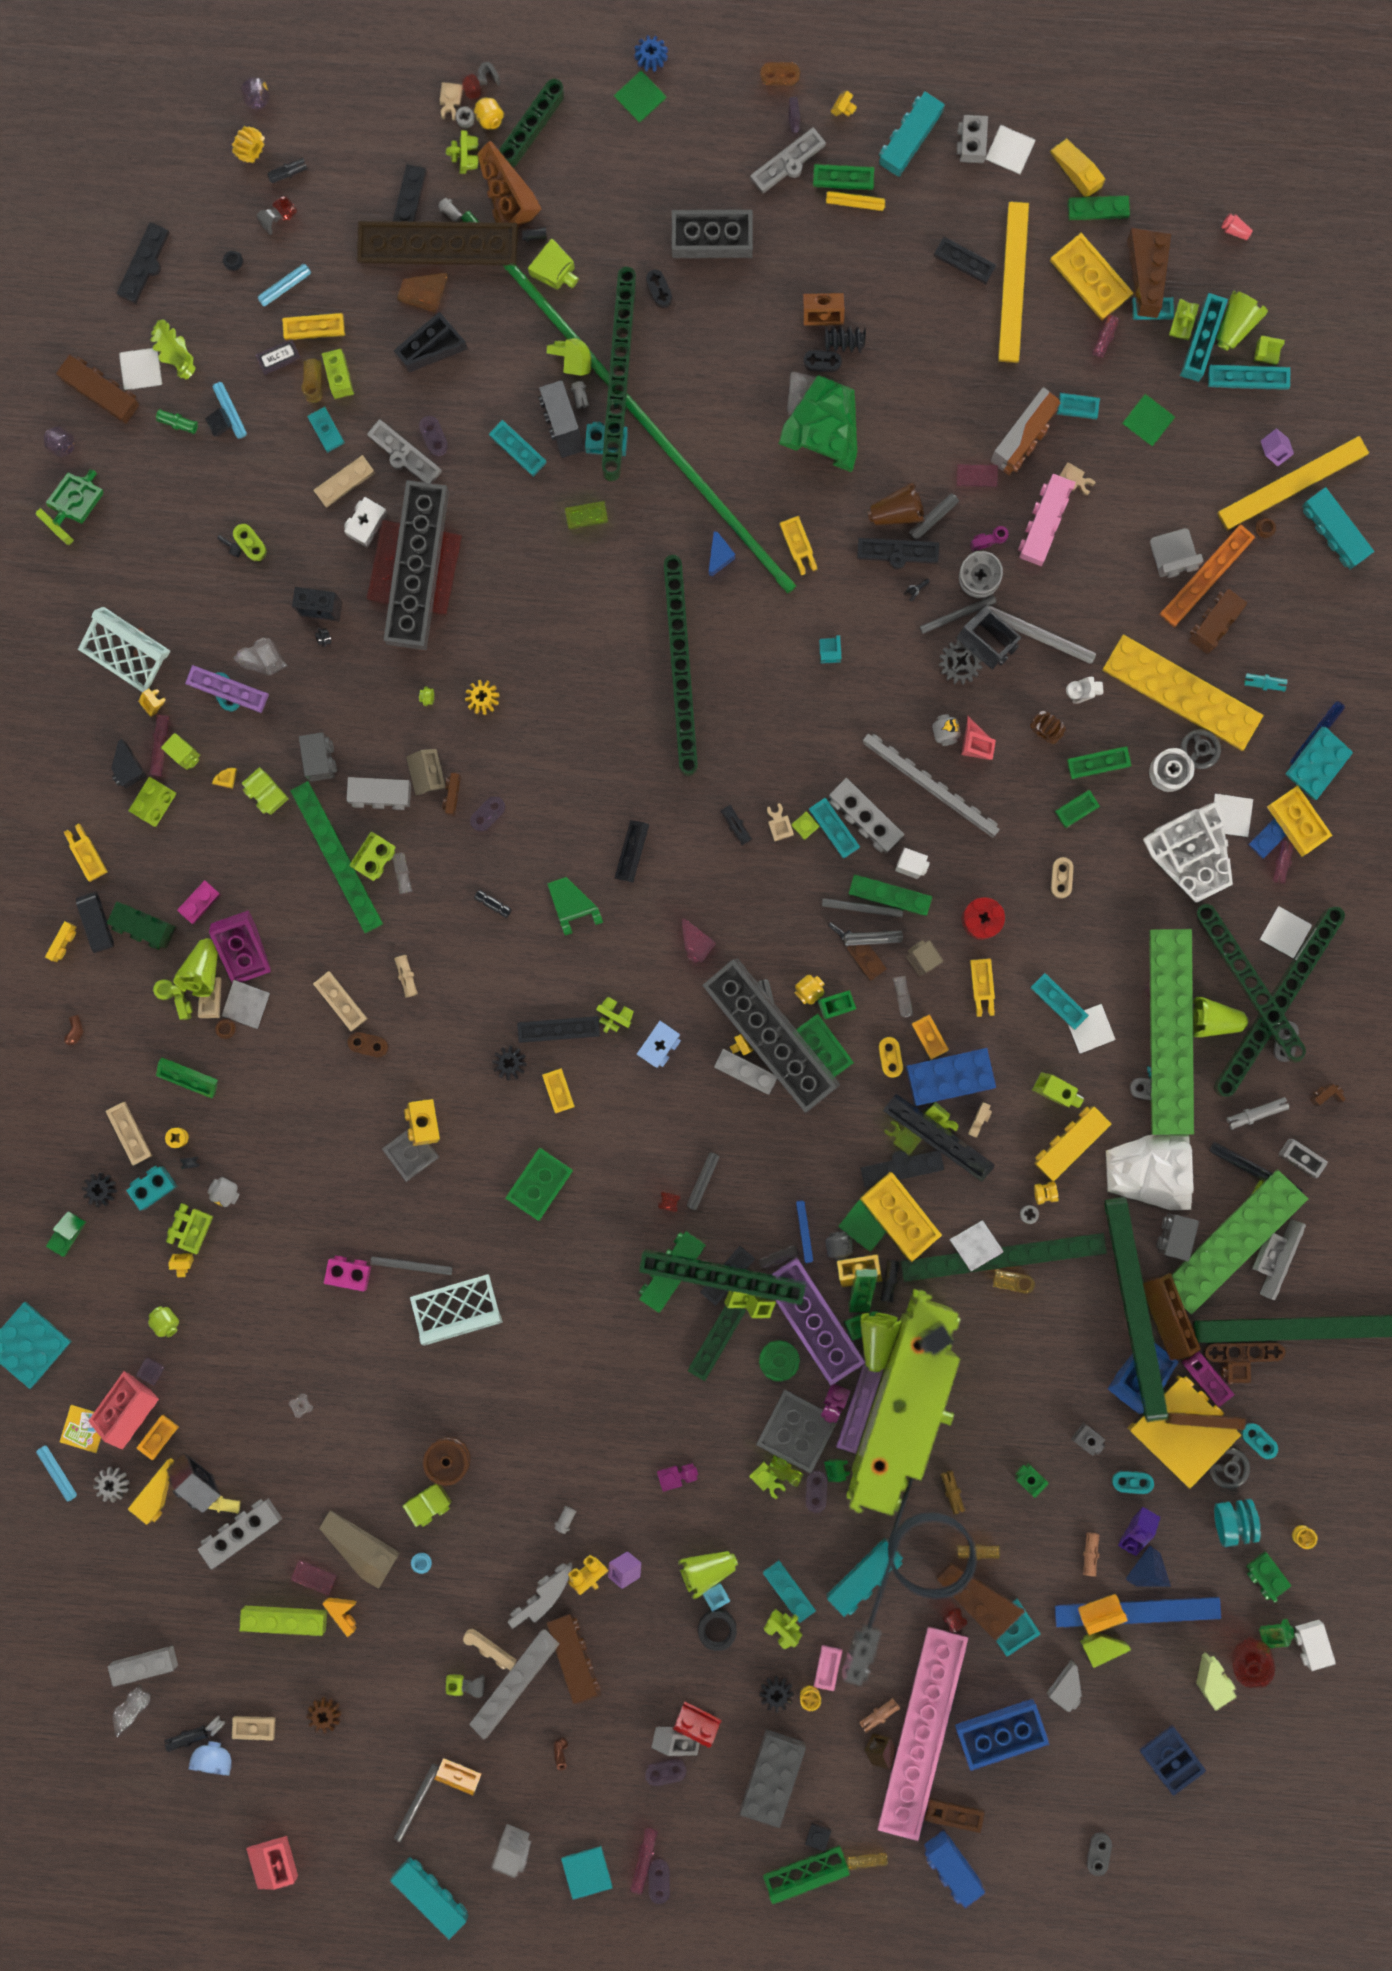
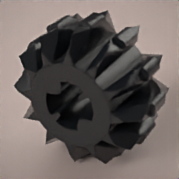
[492,1046,527,1081]
[82,1172,118,1207]
[759,1676,794,1713]

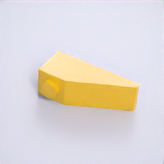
[1050,139,1105,197]
[128,1458,174,1525]

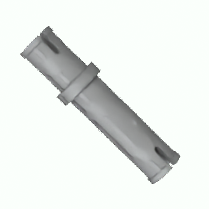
[1227,1097,1289,1130]

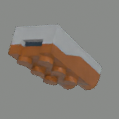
[990,387,1061,476]

